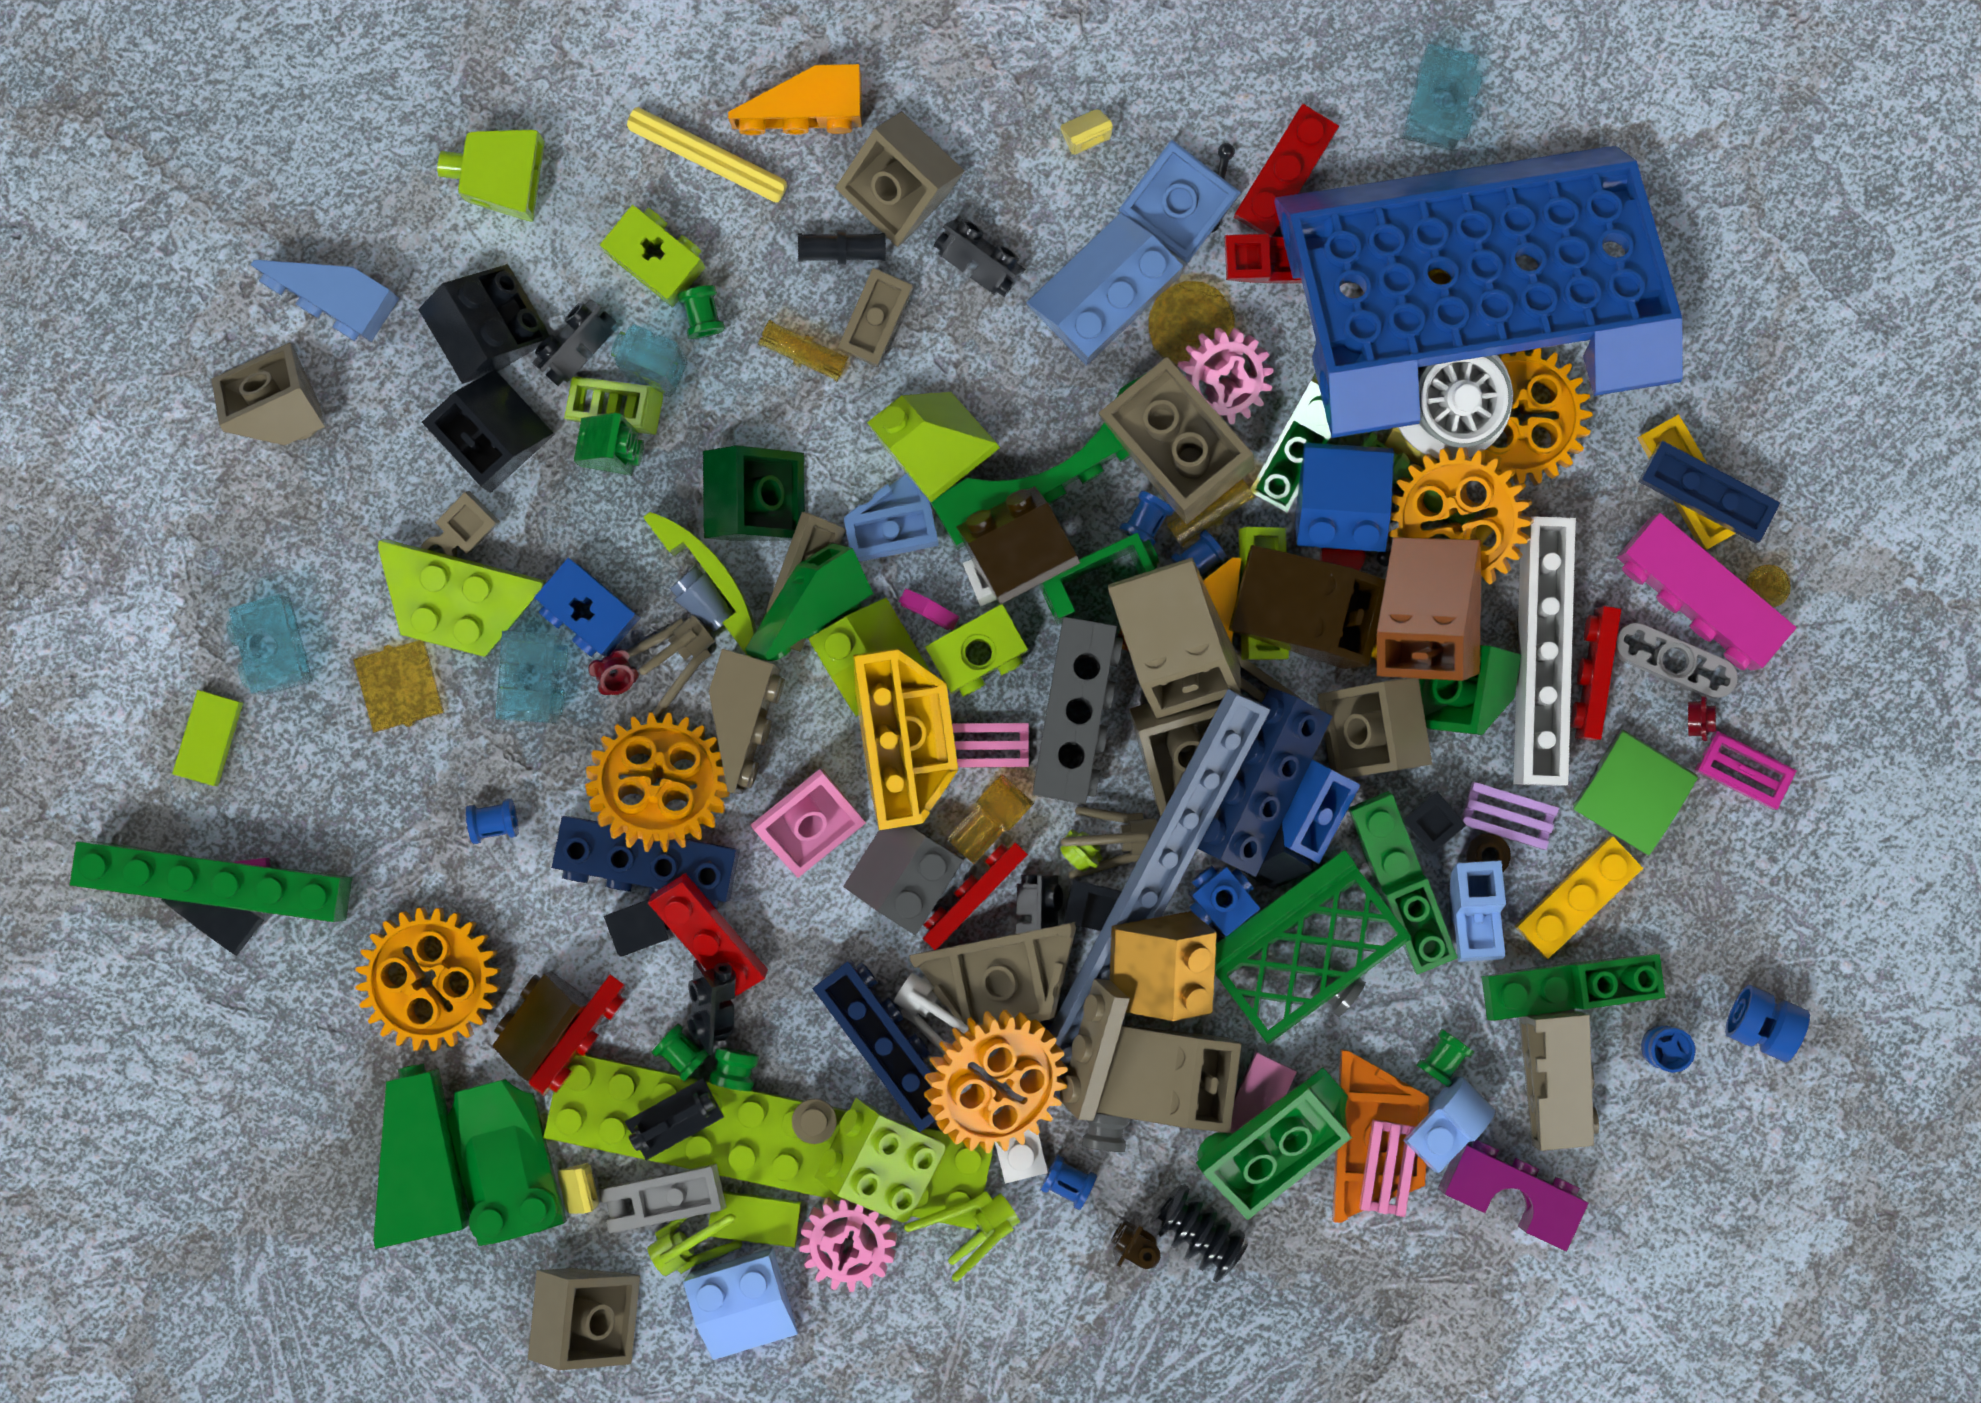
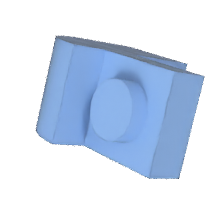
[1450,861,1506,962]
[1403,1077,1495,1173]

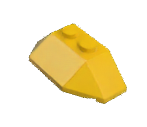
[853,648,958,830]

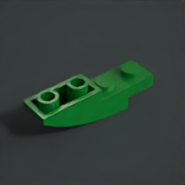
[1348,791,1458,975]
[1481,954,1666,1021]

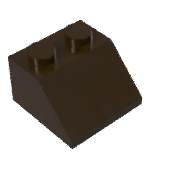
[956,486,1080,605]
[492,971,591,1081]

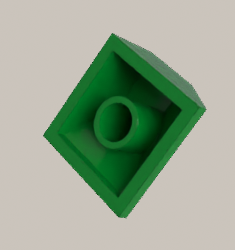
[1418,645,1521,735]

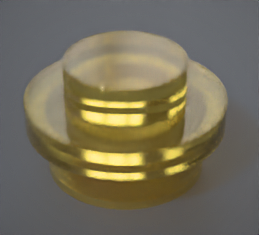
[1745,564,1791,608]

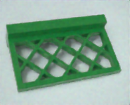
[1214,850,1412,1045]

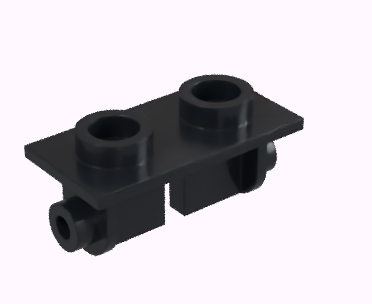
[934,219,1026,297]
[532,299,617,386]
[1016,875,1063,934]
[687,960,736,1055]
[625,1078,724,1161]

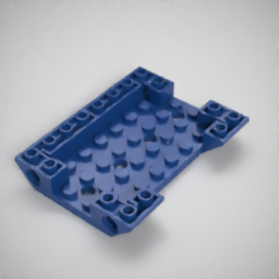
[1274,145,1683,438]

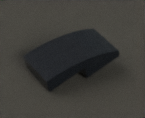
[161,899,264,956]

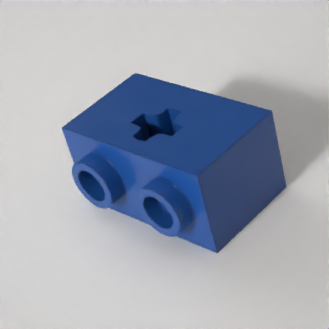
[534,557,641,657]

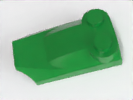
[1196,1067,1352,1220]
[447,1079,567,1246]

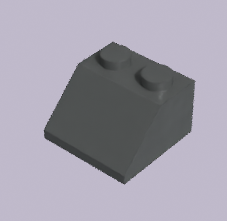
[843,825,964,936]

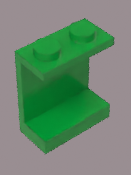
[1039,533,1160,625]

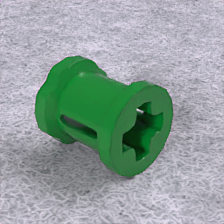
[677,285,725,339]
[651,1023,709,1082]
[1416,1029,1474,1088]

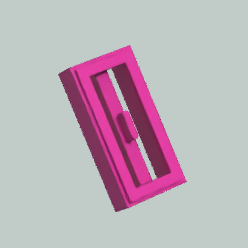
[1695,731,1797,810]

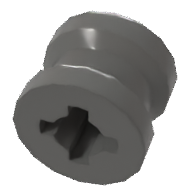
[1310,960,1366,1017]
[1082,1113,1129,1152]

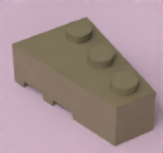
[1519,1010,1599,1151]

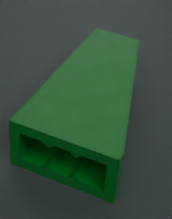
[373,1063,470,1249]

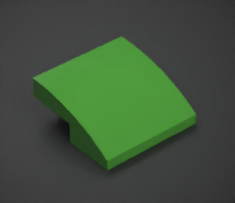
[1573,729,1698,856]

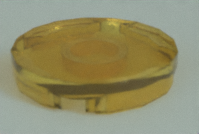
[1148,281,1235,368]

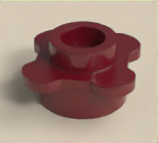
[588,648,639,695]
[1688,696,1716,741]

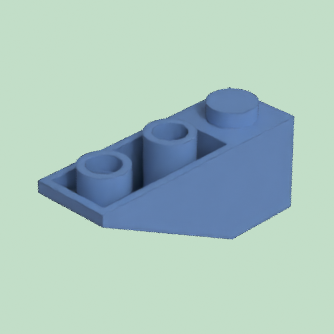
[251,260,399,342]

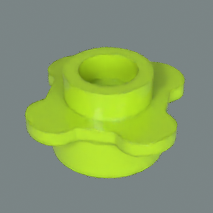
[1060,829,1103,872]

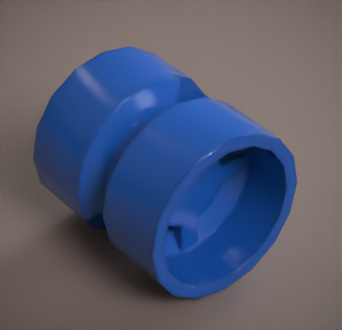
[1725,985,1810,1063]

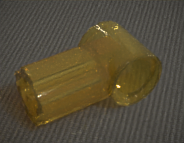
[947,774,1034,864]

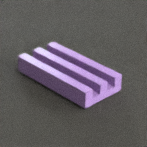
[1461,782,1559,850]

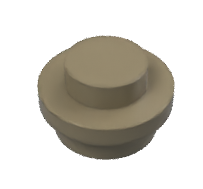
[792,1098,837,1144]

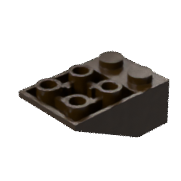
[1228,545,1386,669]

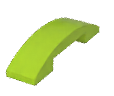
[643,512,756,658]

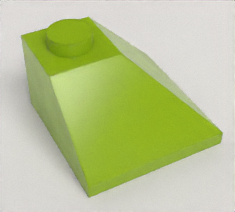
[867,392,1000,502]
[808,597,931,717]

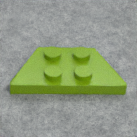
[378,539,546,657]

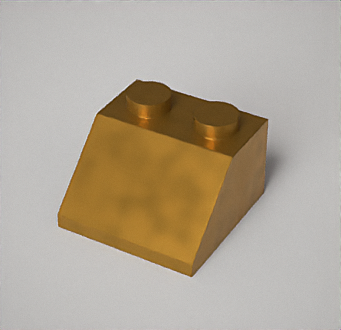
[1110,911,1217,1021]

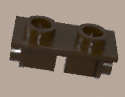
[1111,1213,1161,1269]

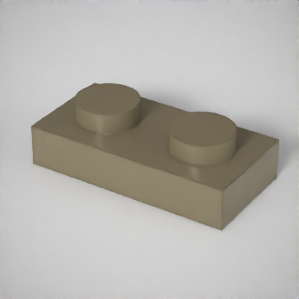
[838,268,913,368]

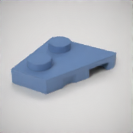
[843,474,939,562]

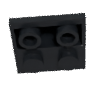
[418,264,550,384]
[422,370,555,493]

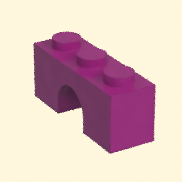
[1437,1139,1589,1252]

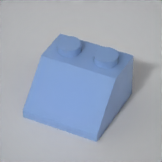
[683,1248,798,1360]

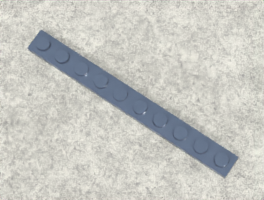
[1024,689,1271,1098]

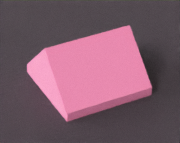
[750,769,866,878]

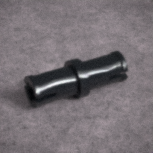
[798,230,886,265]

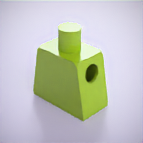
[437,130,545,222]

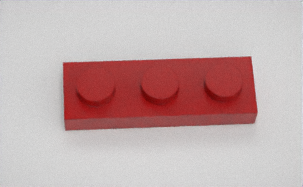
[1233,103,1339,238]
[1570,606,1621,741]
[922,842,1028,950]
[648,873,768,997]
[528,974,626,1097]

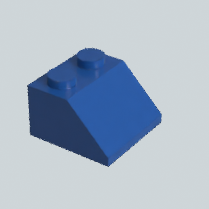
[1294,443,1394,552]

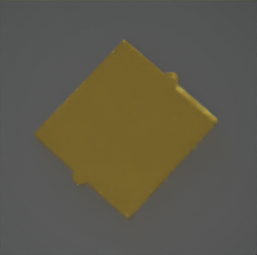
[353,640,445,733]

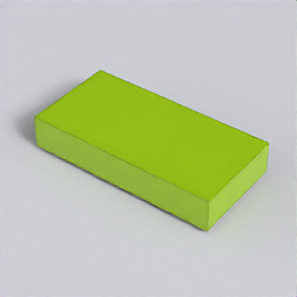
[172,690,243,787]
[708,1191,802,1248]

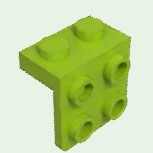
[815,1098,945,1223]

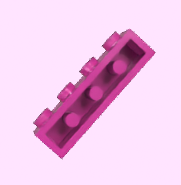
[1616,513,1797,671]

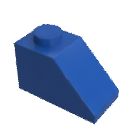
[1282,760,1360,863]

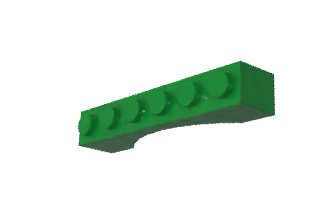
[930,373,1146,550]
[69,841,353,922]

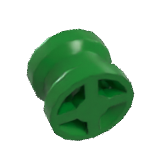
[709,1047,760,1092]

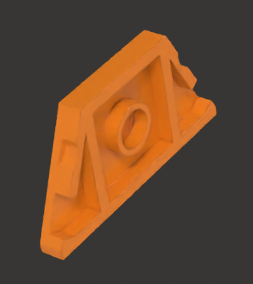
[1332,1049,1429,1223]

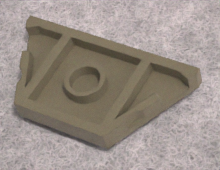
[909,922,1076,1026]

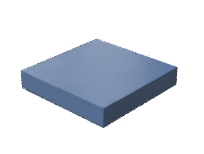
[1118,140,1241,264]

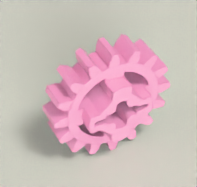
[1178,328,1274,425]
[799,1197,897,1292]

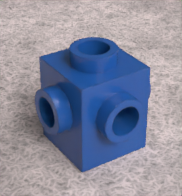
[1188,865,1260,937]

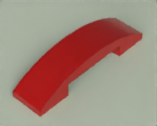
[1224,234,1302,284]

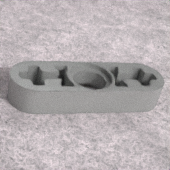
[1615,623,1738,699]

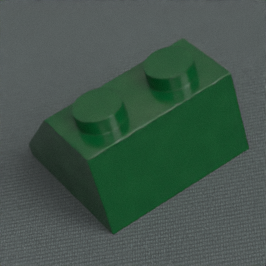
[703,445,805,541]

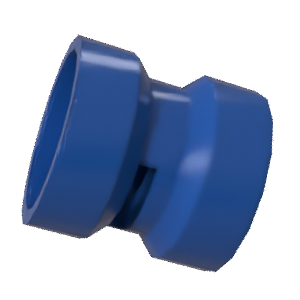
[1641,1025,1696,1073]

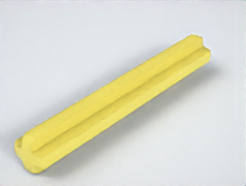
[627,107,787,203]

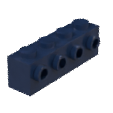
[1197,687,1333,877]
[551,816,740,909]
[812,959,936,1132]

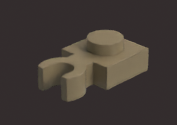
[421,491,500,557]

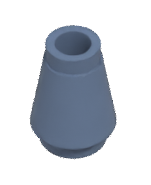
[670,566,733,632]

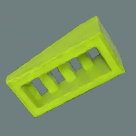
[564,376,663,435]

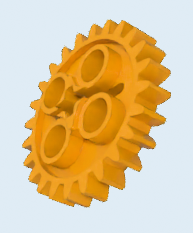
[1471,348,1593,486]
[1388,447,1534,585]
[585,712,730,852]
[355,907,502,1051]
[924,1010,1068,1153]

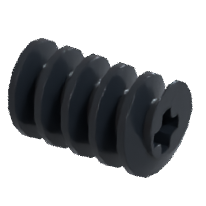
[1150,1184,1248,1283]

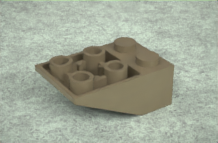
[1108,557,1241,719]
[709,649,785,794]
[1096,1025,1241,1133]

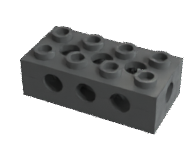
[1032,617,1123,804]

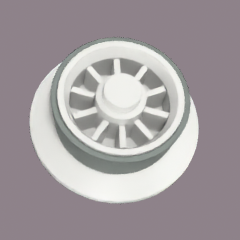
[1398,355,1513,459]

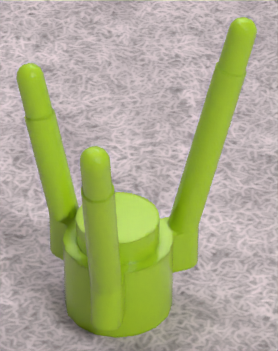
[904,1191,1020,1282]
[647,1214,743,1277]

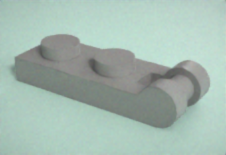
[599,1164,726,1233]

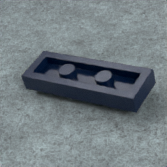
[1638,441,1780,544]

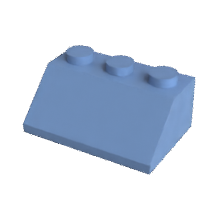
[1026,213,1184,366]

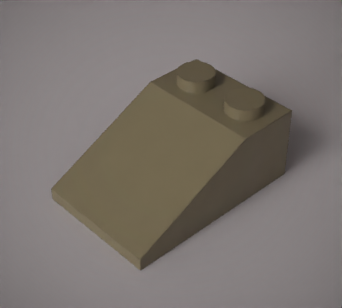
[1099,357,1255,524]
[1129,699,1222,818]

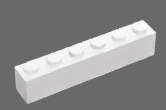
[1513,516,1576,786]

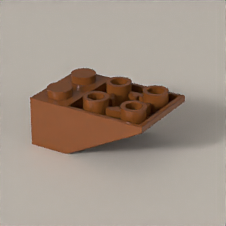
[1377,537,1481,681]

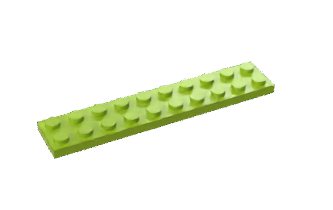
[543,1053,994,1230]

